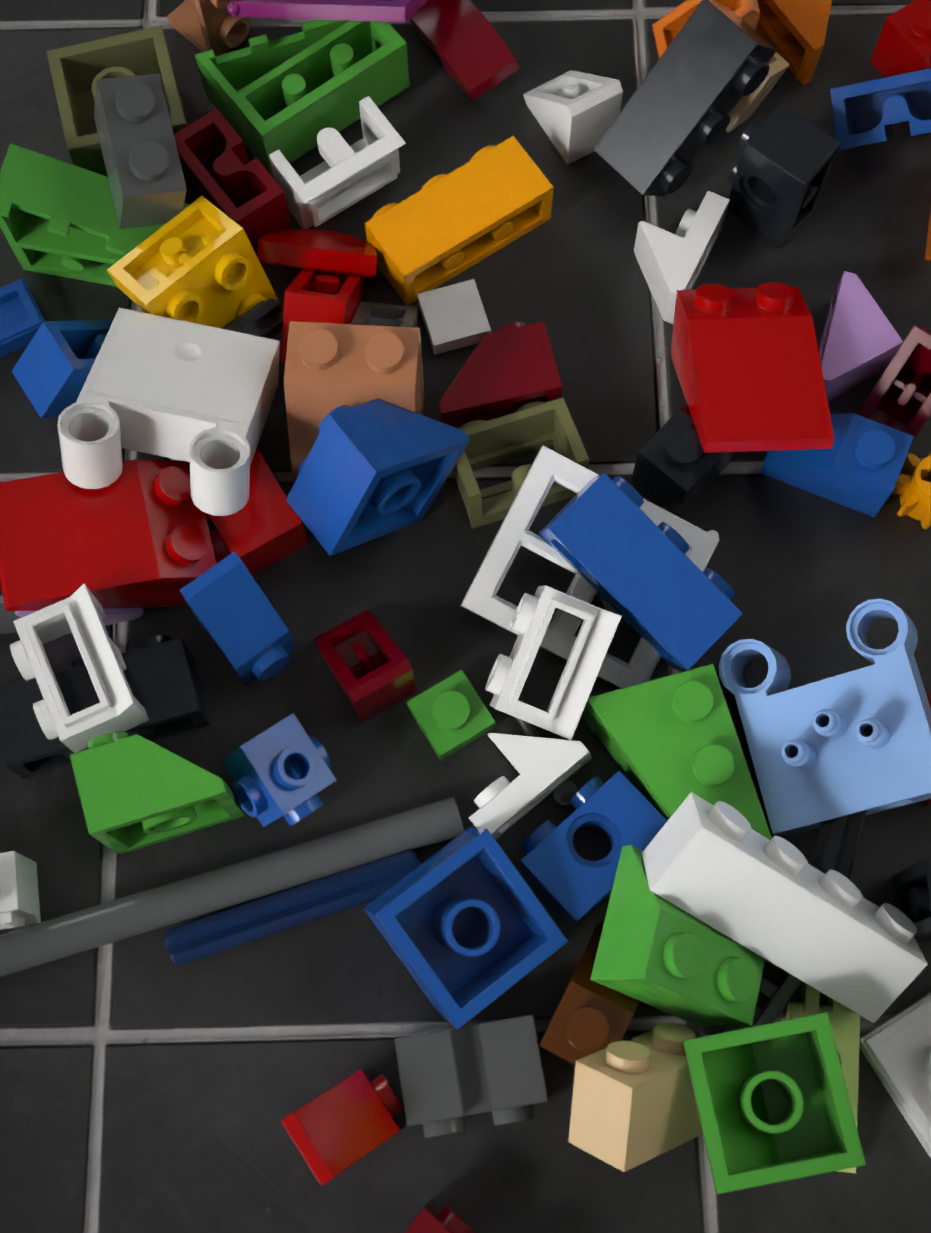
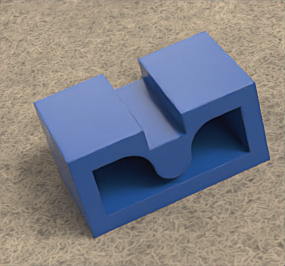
[830,68,931,150]

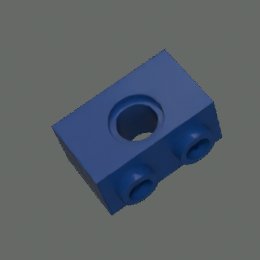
[519,771,667,928]

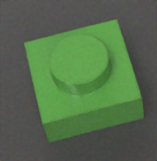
[407,669,496,761]

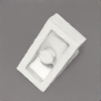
[634,191,730,324]
[469,733,592,840]

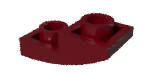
[409,0,520,100]

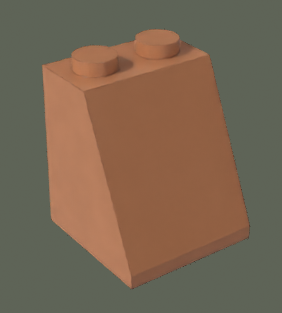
[284,321,425,485]

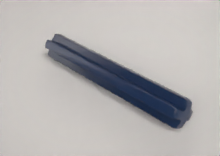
[165,849,420,965]

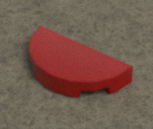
[257,228,377,277]

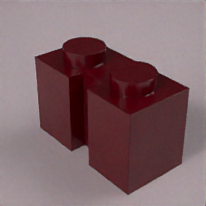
[174,108,292,253]

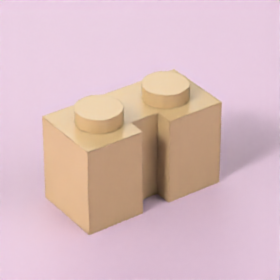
[568,1023,703,1172]

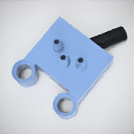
[719,598,931,880]

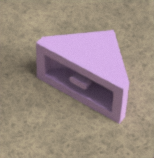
[819,271,903,401]

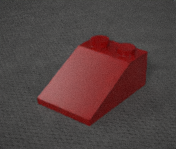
[670,282,834,453]
[0,459,217,611]

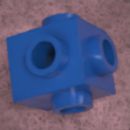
[221,713,336,828]

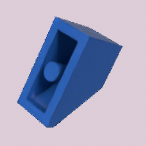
[12,320,113,418]
[759,413,914,518]
[179,551,296,686]

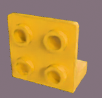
[107,196,279,328]

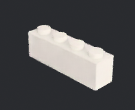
[641,792,928,1023]

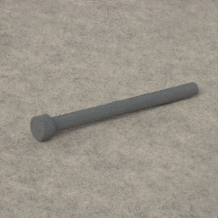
[0,797,464,977]

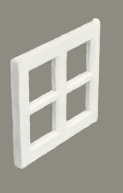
[460,446,719,689]

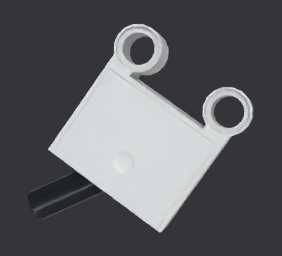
[57,298,283,516]

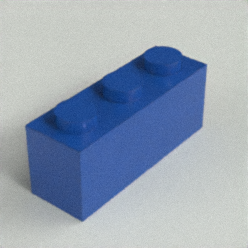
[539,472,743,670]

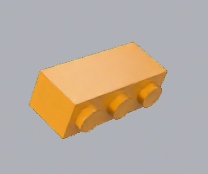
[365,136,554,306]

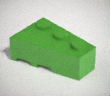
[195,20,410,176]
[0,143,189,287]
[581,664,772,840]

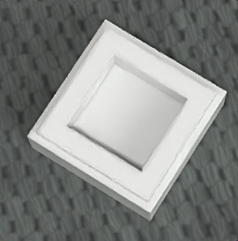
[417,279,491,355]

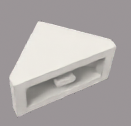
[523,70,623,165]

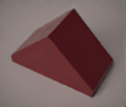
[857,323,931,444]
[313,609,416,723]

